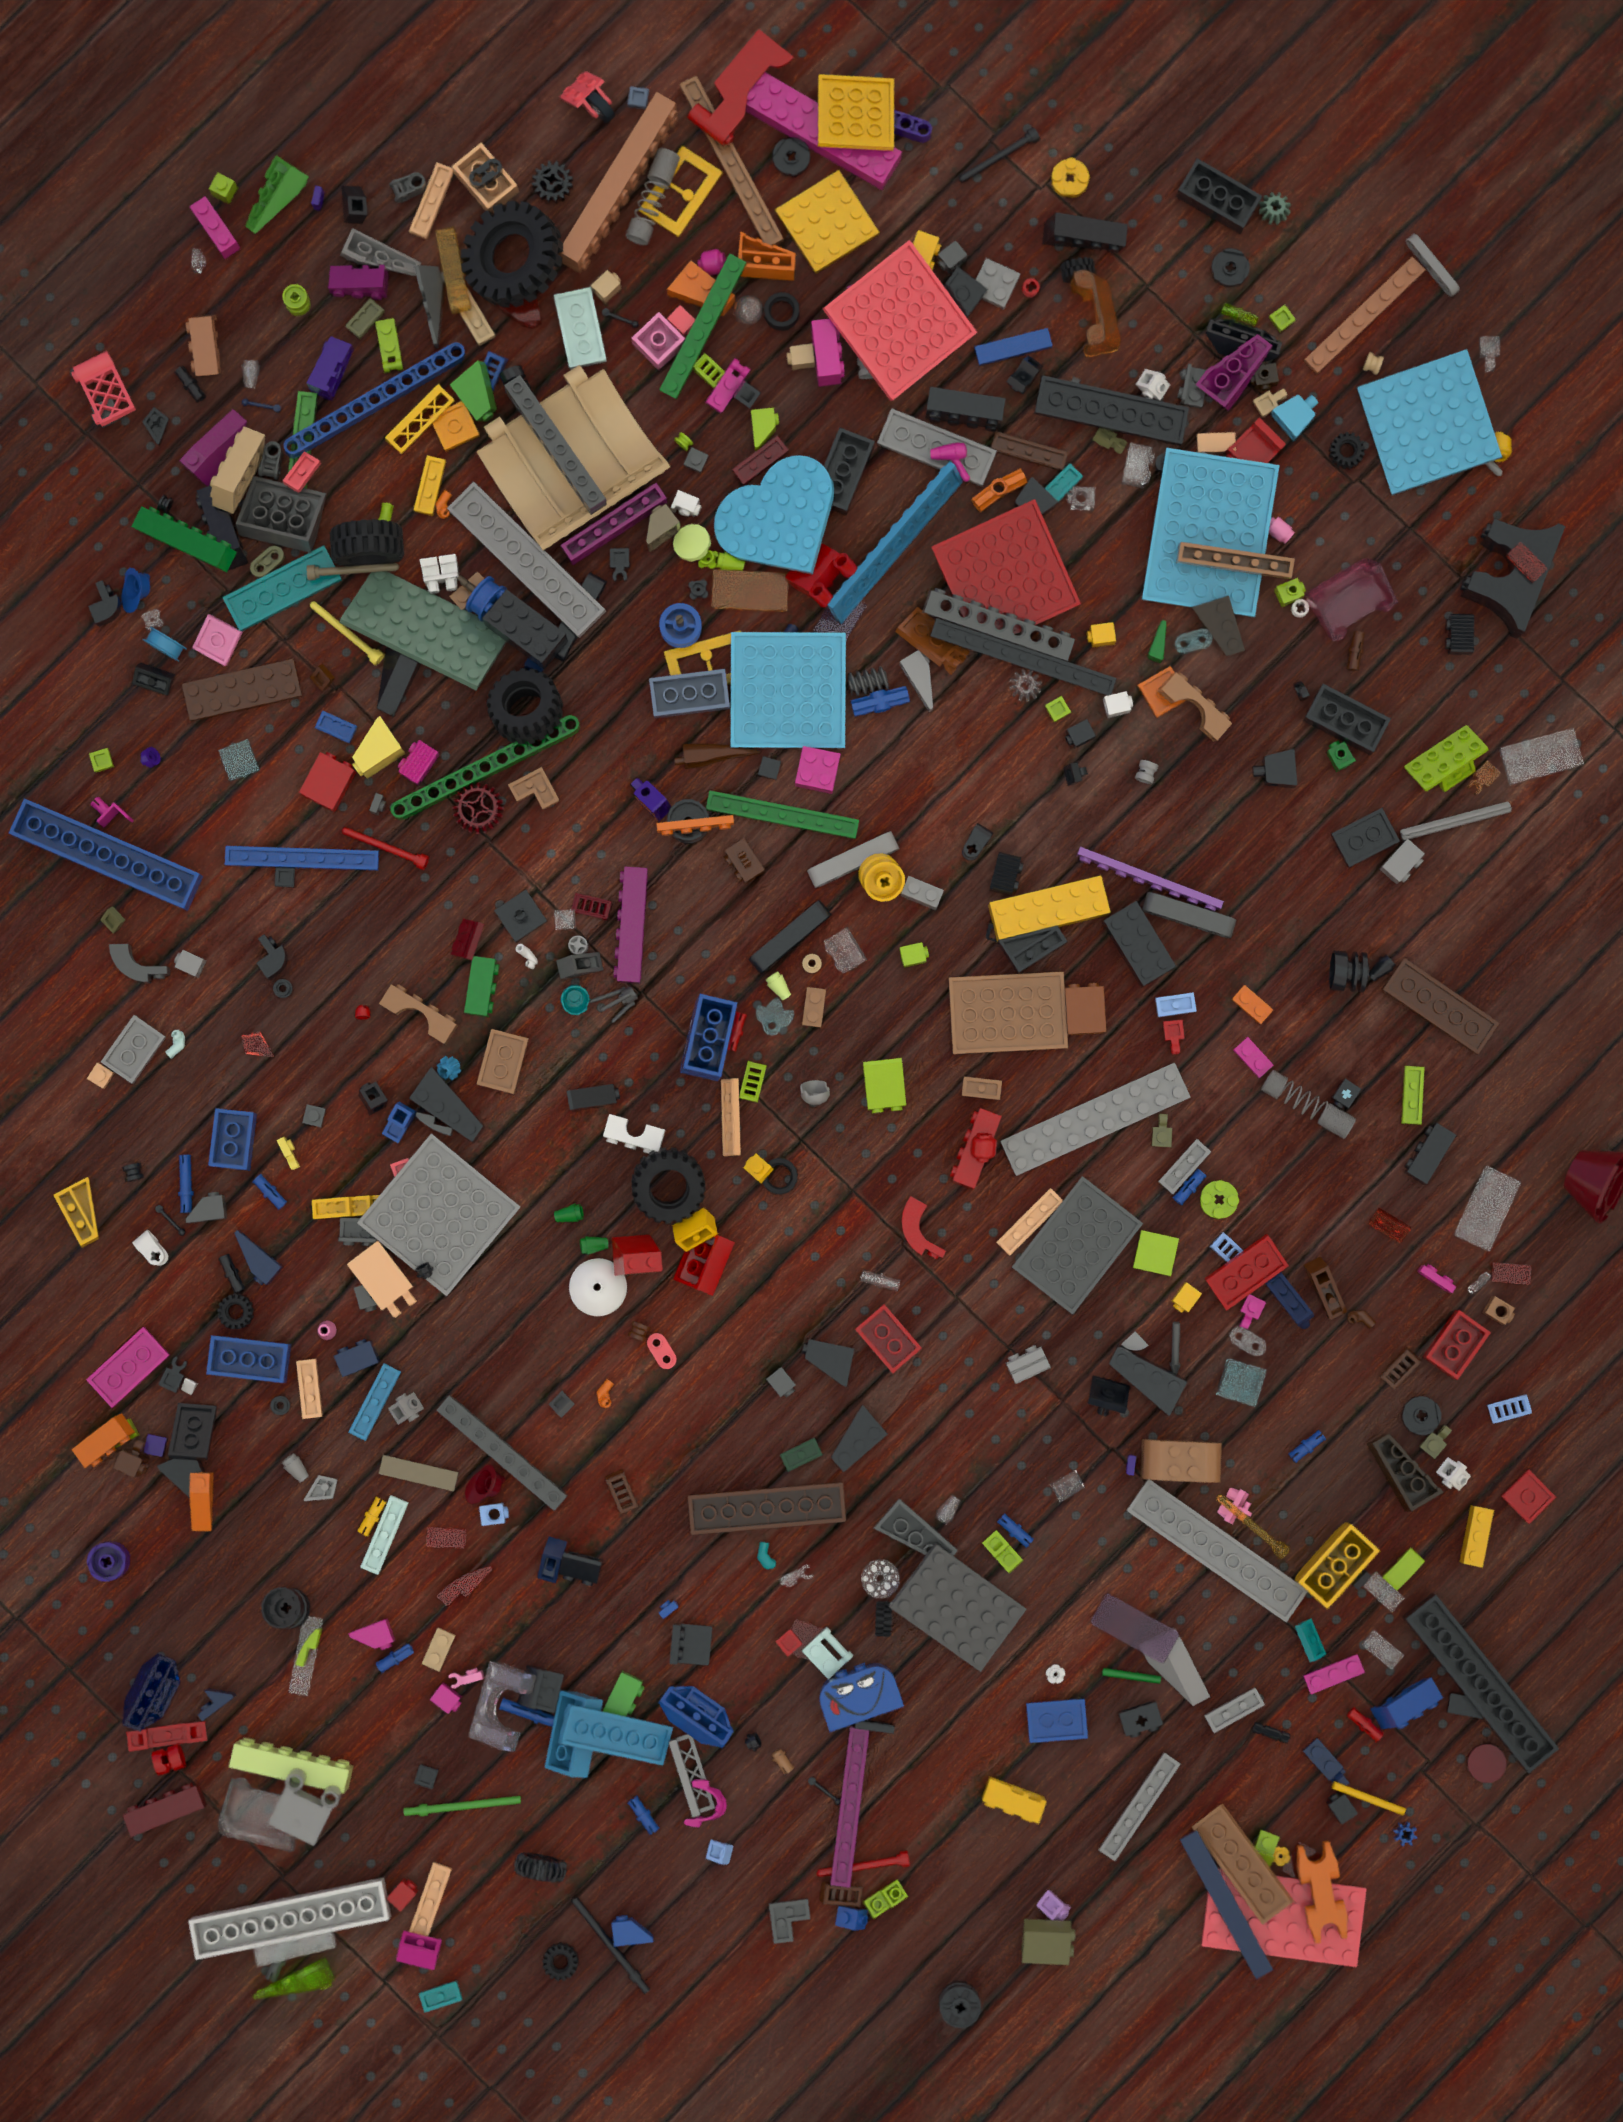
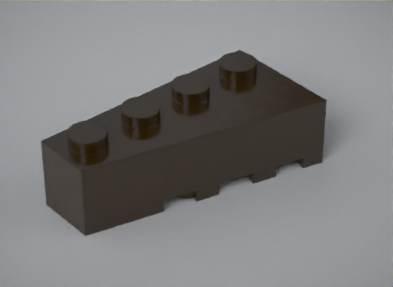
[1367,1434,1444,1512]

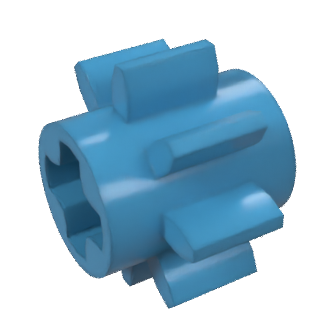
[436,1056,461,1080]

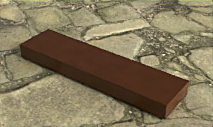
[991,432,1068,471]

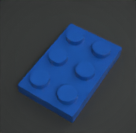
[1026,1698,1088,1743]

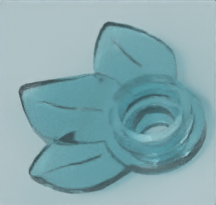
[756,998,794,1035]

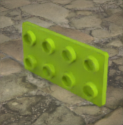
[1404,725,1488,792]

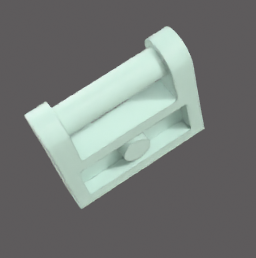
[801,1627,854,1680]

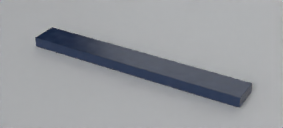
[1180,1830,1273,1979]

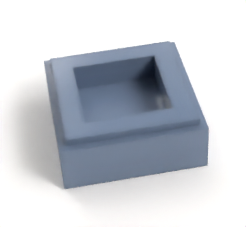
[628,87,649,109]

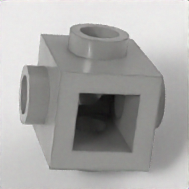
[388,1392,424,1425]

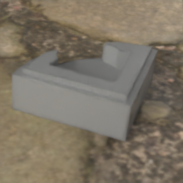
[1121,1331,1148,1351]

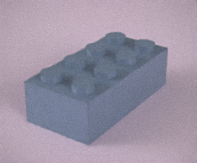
[649,669,730,718]

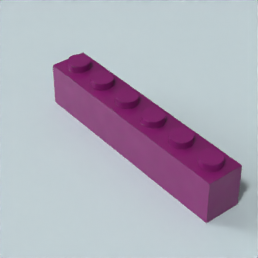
[561,483,667,565]
[614,867,648,984]

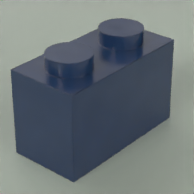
[334,1339,380,1377]

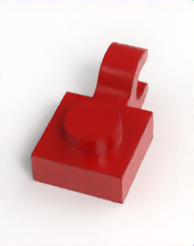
[1163,1020,1185,1055]

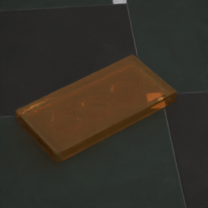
[711,569,788,612]

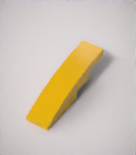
[312,1195,379,1219]

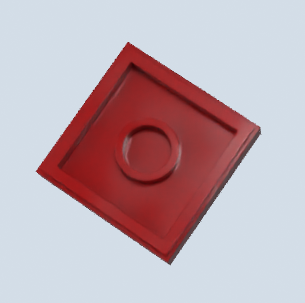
[1501,1469,1556,1524]

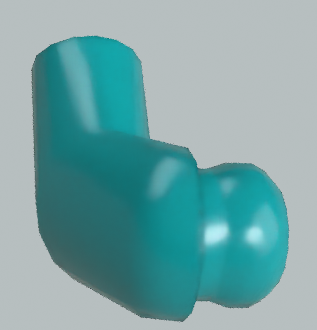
[757,1541,776,1570]

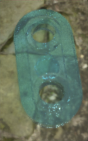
[1174,629,1213,654]

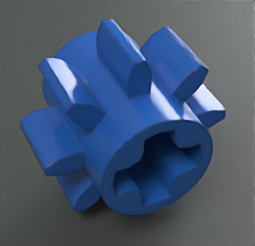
[1393,1821,1418,1846]

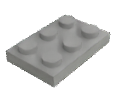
[101,1015,166,1084]

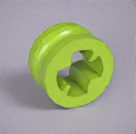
[674,432,693,451]

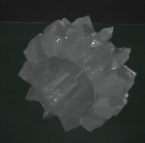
[1009,669,1042,702]

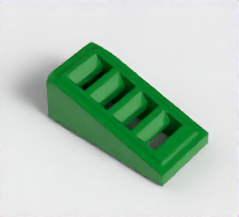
[1147,620,1166,663]

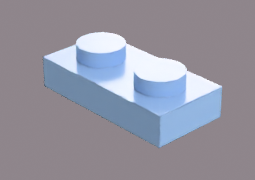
[1155,992,1196,1017]

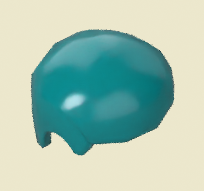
[560,985,590,1015]

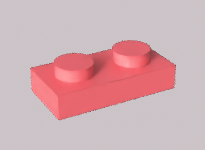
[283,451,321,493]

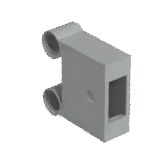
[268,1769,341,1846]

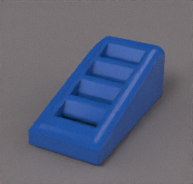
[484,351,508,391]

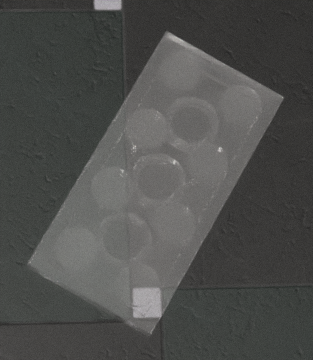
[1499,728,1584,785]
[1454,1166,1521,1252]

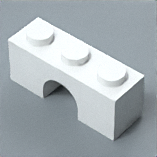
[603,1114,665,1154]

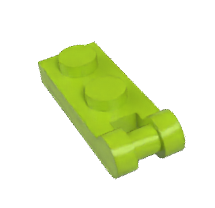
[375,318,403,373]

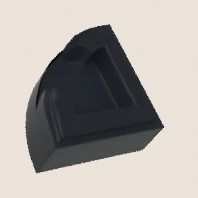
[1293,681,1310,701]

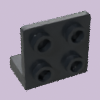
[670,1623,712,1665]

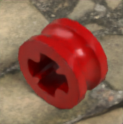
[1022,278,1040,298]

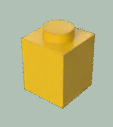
[1087,622,1116,647]
[1171,1282,1202,1313]

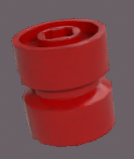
[151,1743,186,1776]

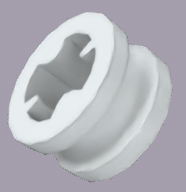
[1291,599,1309,618]

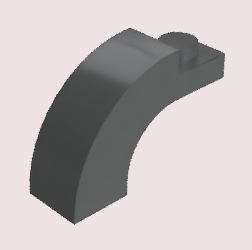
[109,944,170,984]

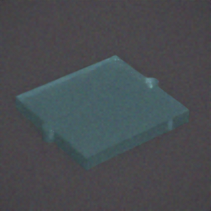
[218,739,260,782]

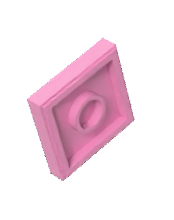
[192,614,243,666]

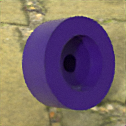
[140,747,161,768]

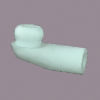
[165,1030,185,1059]

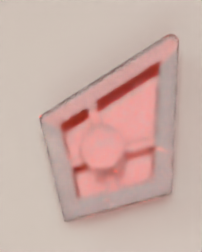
[241,1031,274,1057]

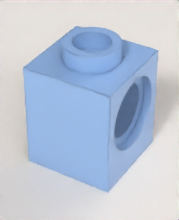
[479,1503,509,1526]

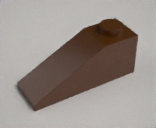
[1303,1257,1347,1320]

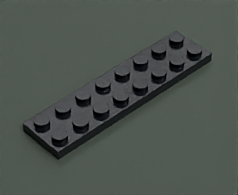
[1034,375,1189,446]

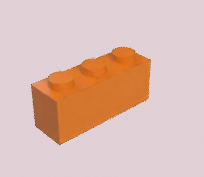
[71,1413,135,1468]

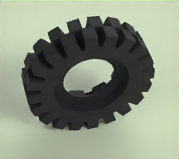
[461,201,563,308]

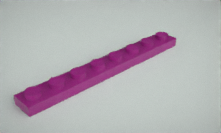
[831,1727,869,1888]

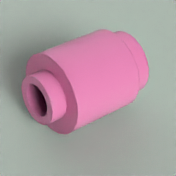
[1269,516,1295,544]

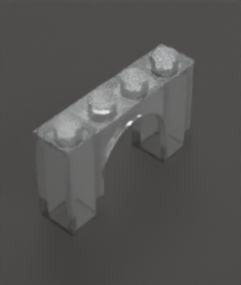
[468,1661,536,1752]

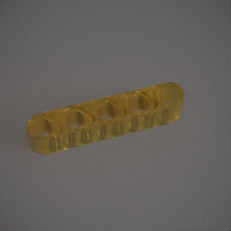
[435,226,471,315]

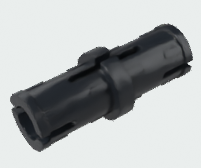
[174,366,206,403]
[218,1254,245,1294]

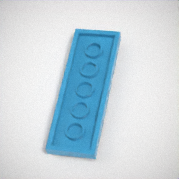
[558,1704,673,1765]

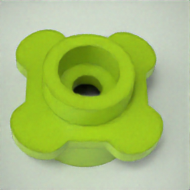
[698,550,719,569]

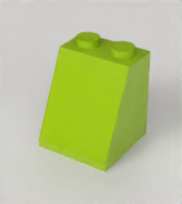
[863,1058,906,1113]

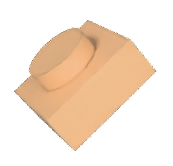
[87,1063,114,1089]

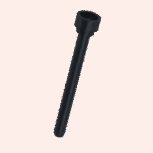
[959,127,1040,182]

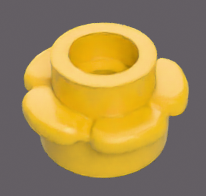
[1273,1847,1290,1866]

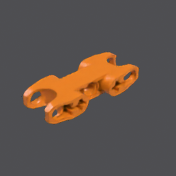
[1296,1841,1348,1944]

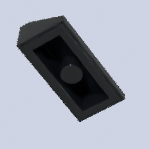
[132,663,175,696]

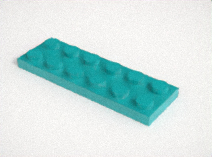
[222,546,342,631]

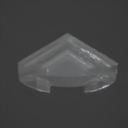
[1467,1272,1491,1295]

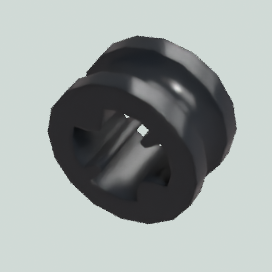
[157,494,174,514]

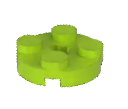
[1200,1180,1239,1219]

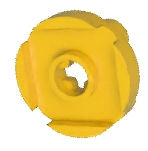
[1051,158,1089,198]

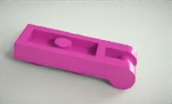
[705,358,750,413]

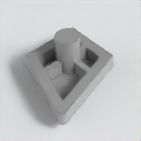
[304,1475,338,1501]

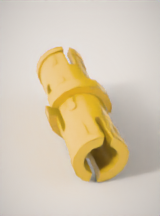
[357,1496,387,1537]

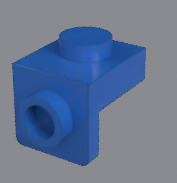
[835,1905,868,1930]

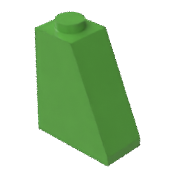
[450,361,497,422]

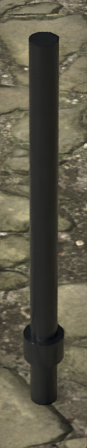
[571,1897,650,1994]

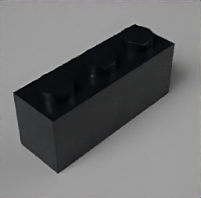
[1404,1123,1456,1185]

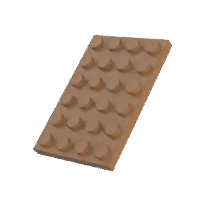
[949,972,1068,1055]

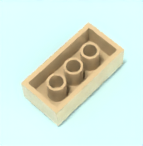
[210,427,265,514]

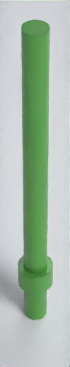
[404,1796,521,1816]

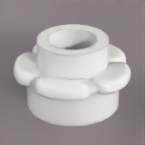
[1046,1664,1065,1684]

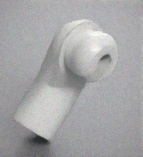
[516,944,538,969]

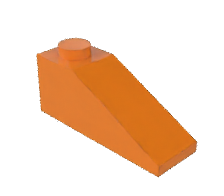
[190,1472,213,1531]

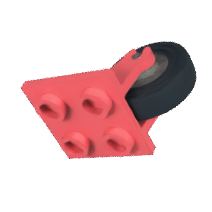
[560,71,615,123]

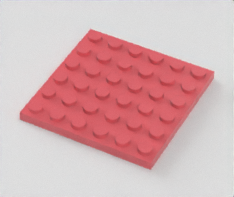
[823,240,977,401]

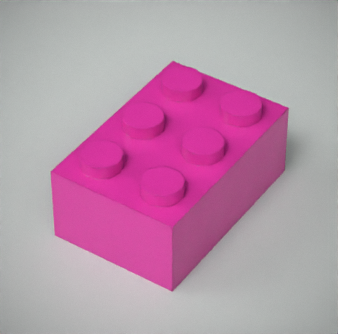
[811,319,844,387]

